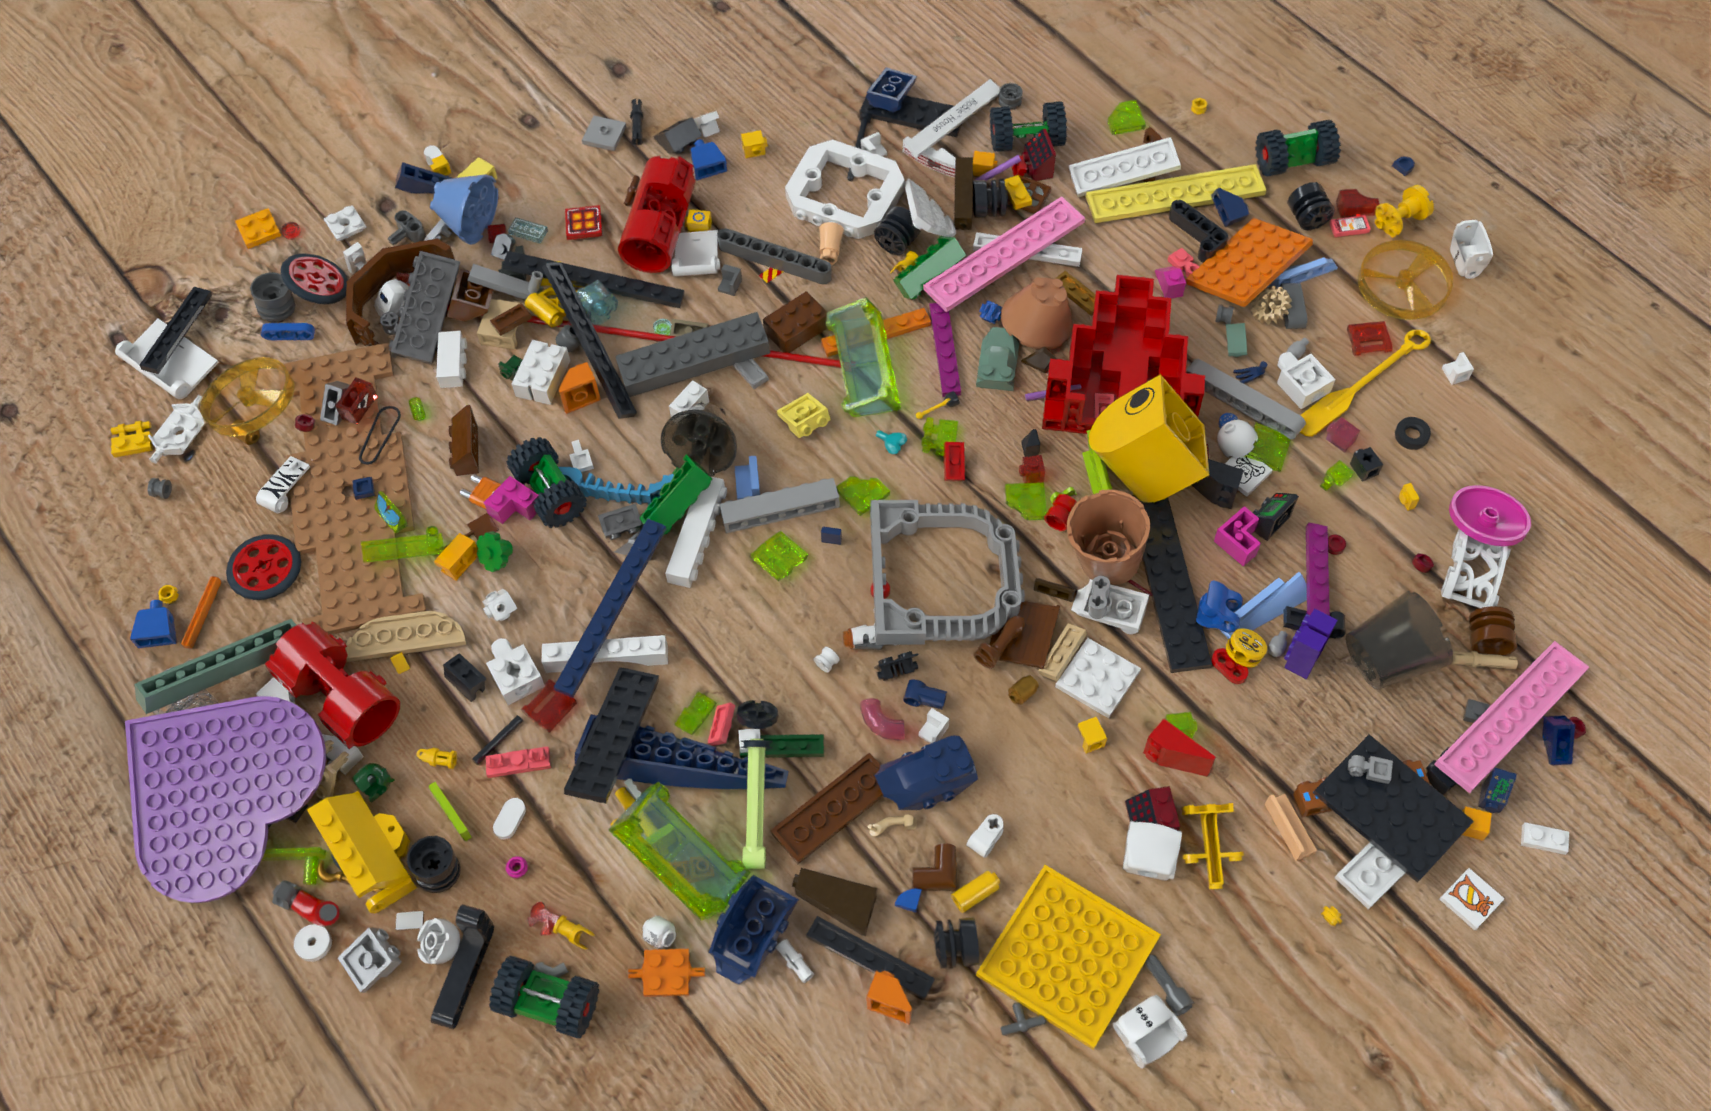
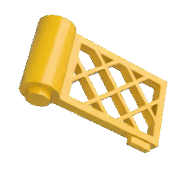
[525,285,603,327]

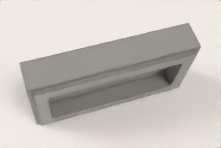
[733,359,769,389]

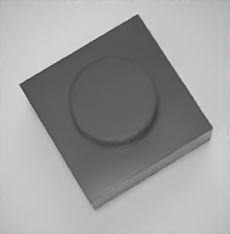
[1463,699,1490,723]

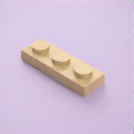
[1038,623,1087,681]

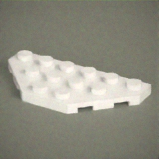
[904,178,956,237]

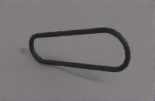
[359,406,401,465]

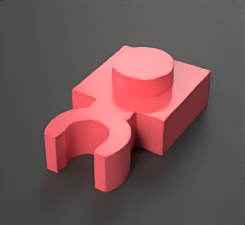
[1167,248,1199,277]

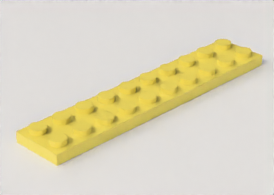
[1086,164,1267,223]

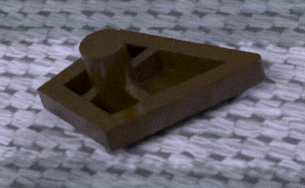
[1021,347,1058,373]

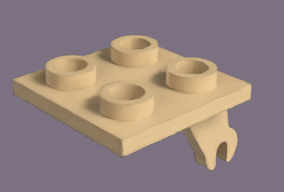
[315,740,349,799]

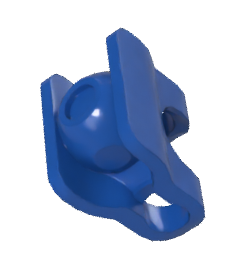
[1196,580,1243,633]

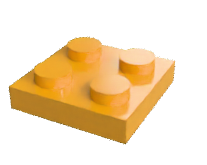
[235,208,281,249]

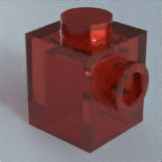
[1019,455,1045,486]

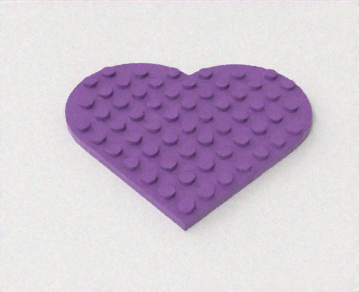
[125,696,326,903]

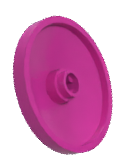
[1449,485,1531,546]

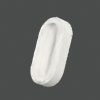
[493,798,526,839]

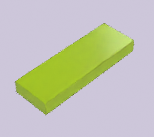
[429,782,472,841]

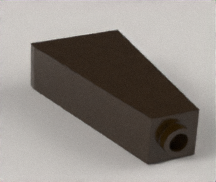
[954,157,973,230]
[792,868,877,936]

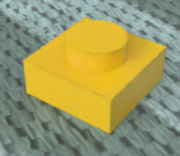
[1399,483,1420,511]

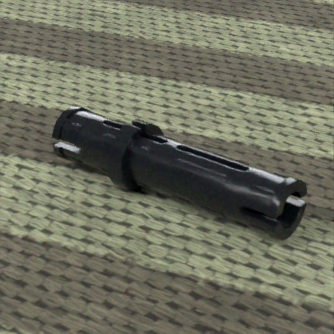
[630,99,644,145]

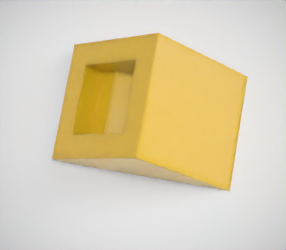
[390,652,410,675]

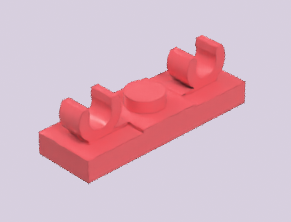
[485,746,551,778]

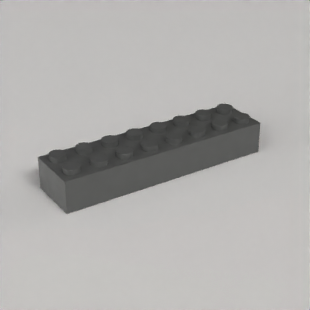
[615,312,770,397]

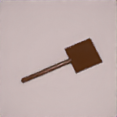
[434,513,499,555]

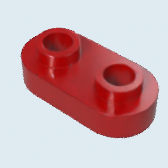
[1211,648,1249,684]

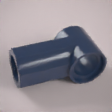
[903,679,947,710]

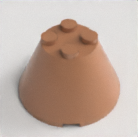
[1001,277,1073,350]

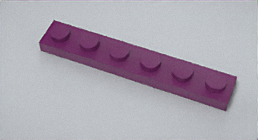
[929,303,961,397]
[1306,522,1330,616]

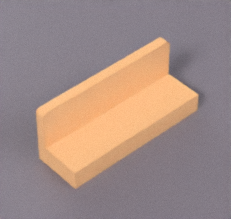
[1265,794,1317,861]

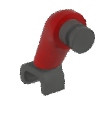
[272,880,340,926]

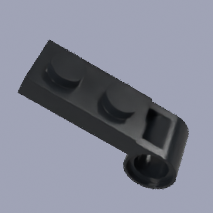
[1283,606,1346,639]

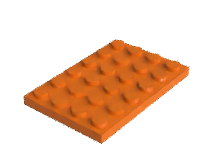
[1186,218,1313,308]

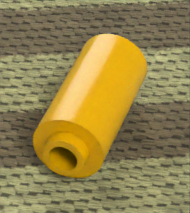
[951,870,1001,913]

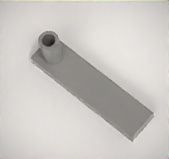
[468,264,544,300]

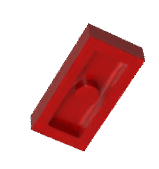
[944,441,965,481]

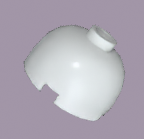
[1217,419,1258,458]
[417,918,460,964]

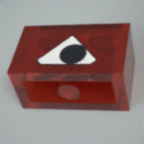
[335,377,377,425]

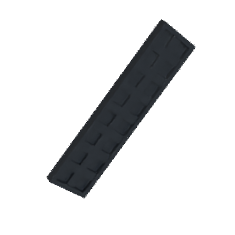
[564,667,659,804]

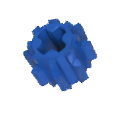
[979,300,1002,324]

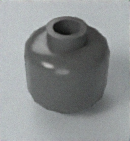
[555,325,581,353]

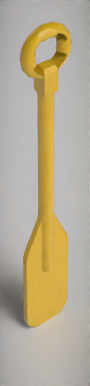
[1300,329,1431,437]

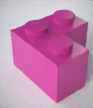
[484,476,539,524]
[1214,506,1261,567]

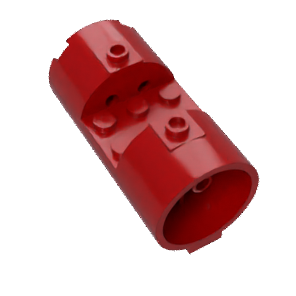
[618,156,696,273]
[265,621,401,750]

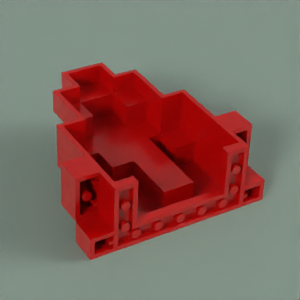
[1042,275,1205,434]

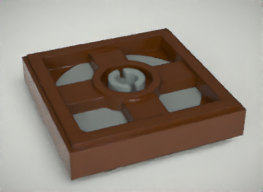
[1008,175,1052,214]

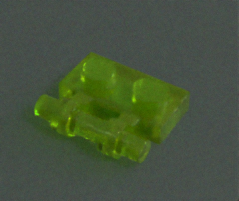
[921,417,958,456]

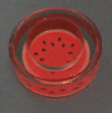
[281,222,301,239]

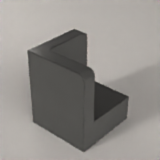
[718,264,742,296]

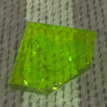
[1107,100,1146,135]
[836,476,890,516]
[1005,483,1047,520]

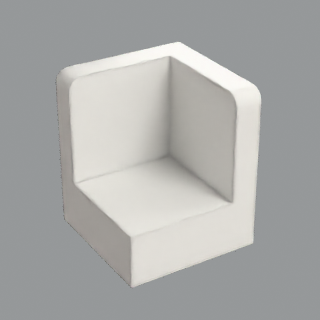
[861,132,887,157]
[1442,352,1474,385]
[918,708,949,744]

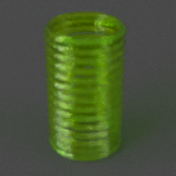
[408,397,426,421]

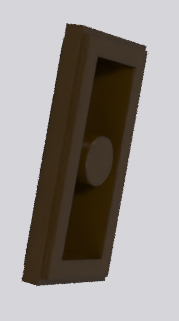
[1034,578,1076,602]

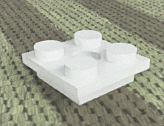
[324,205,367,241]

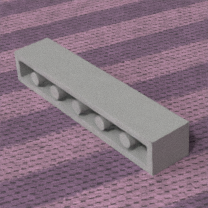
[719,478,840,533]

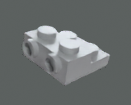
[338,927,401,992]

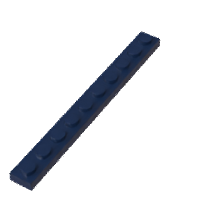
[554,519,666,698]

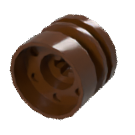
[1469,606,1517,656]

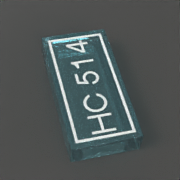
[508,217,548,244]

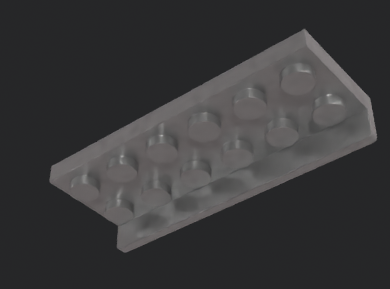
[389,251,460,364]

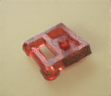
[1347,321,1393,356]
[521,679,577,733]

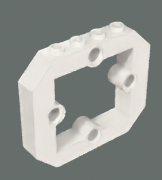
[785,140,905,239]

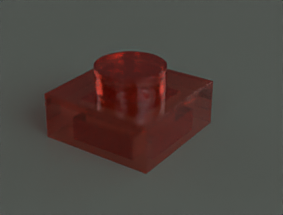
[488,223,507,244]

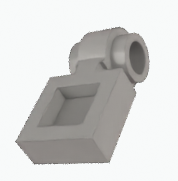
[1348,755,1393,784]

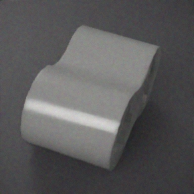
[1088,576,1110,619]

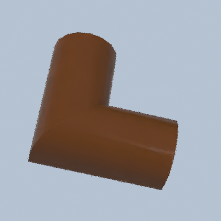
[913,843,957,891]

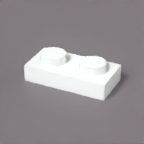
[1521,822,1569,855]

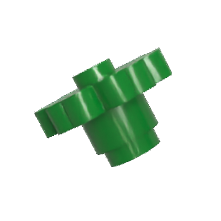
[476,531,513,572]

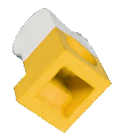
[424,146,452,176]

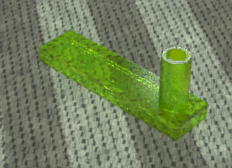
[361,526,444,563]
[261,847,326,885]

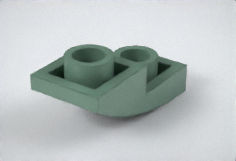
[1226,323,1247,357]

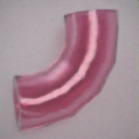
[860,698,905,741]

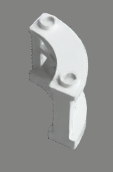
[1441,529,1511,608]

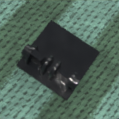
[874,651,919,681]

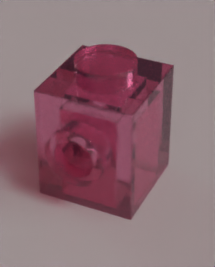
[1326,417,1360,452]

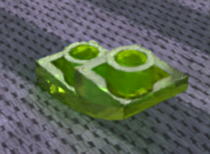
[674,691,717,735]

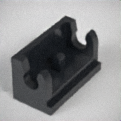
[443,653,486,702]

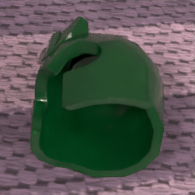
[352,763,395,803]

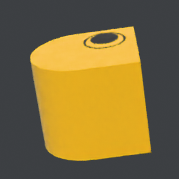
[1089,374,1209,502]

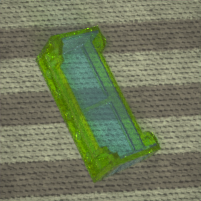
[826,297,901,418]
[608,782,750,921]

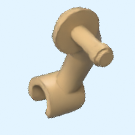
[868,814,917,837]

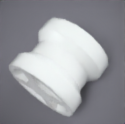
[814,647,840,673]

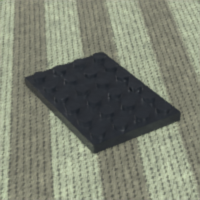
[1313,734,1474,883]

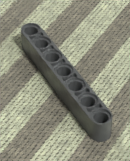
[717,228,832,285]

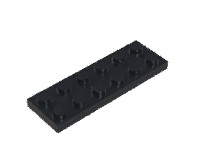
[859,87,963,138]

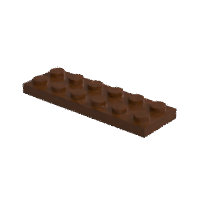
[770,753,884,864]

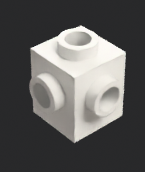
[482,589,517,621]

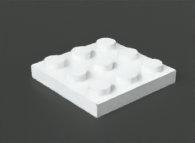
[1055,638,1141,719]

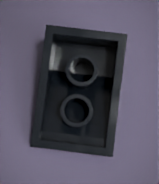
[1191,459,1244,509]

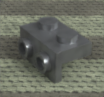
[598,504,643,540]

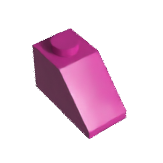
[1155,266,1186,298]

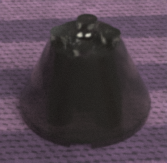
[661,403,737,476]

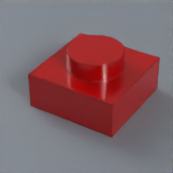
[1012,156,1027,176]

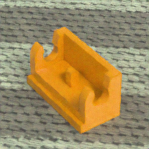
[434,533,479,581]

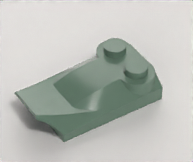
[976,327,1019,391]

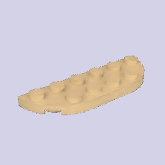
[345,611,467,662]

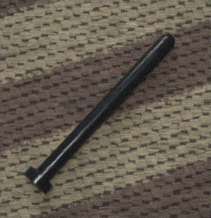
[847,113,872,181]

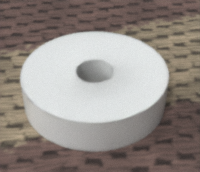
[294,924,332,962]

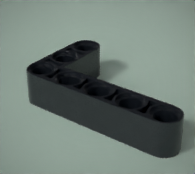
[431,904,494,1029]

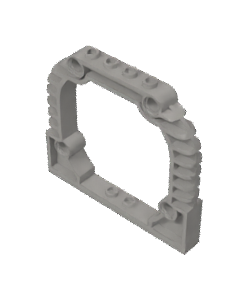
[870,500,1025,645]

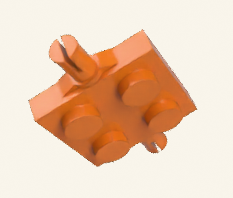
[628,949,705,997]

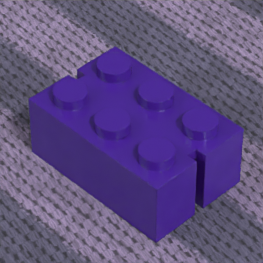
[1284,608,1337,680]

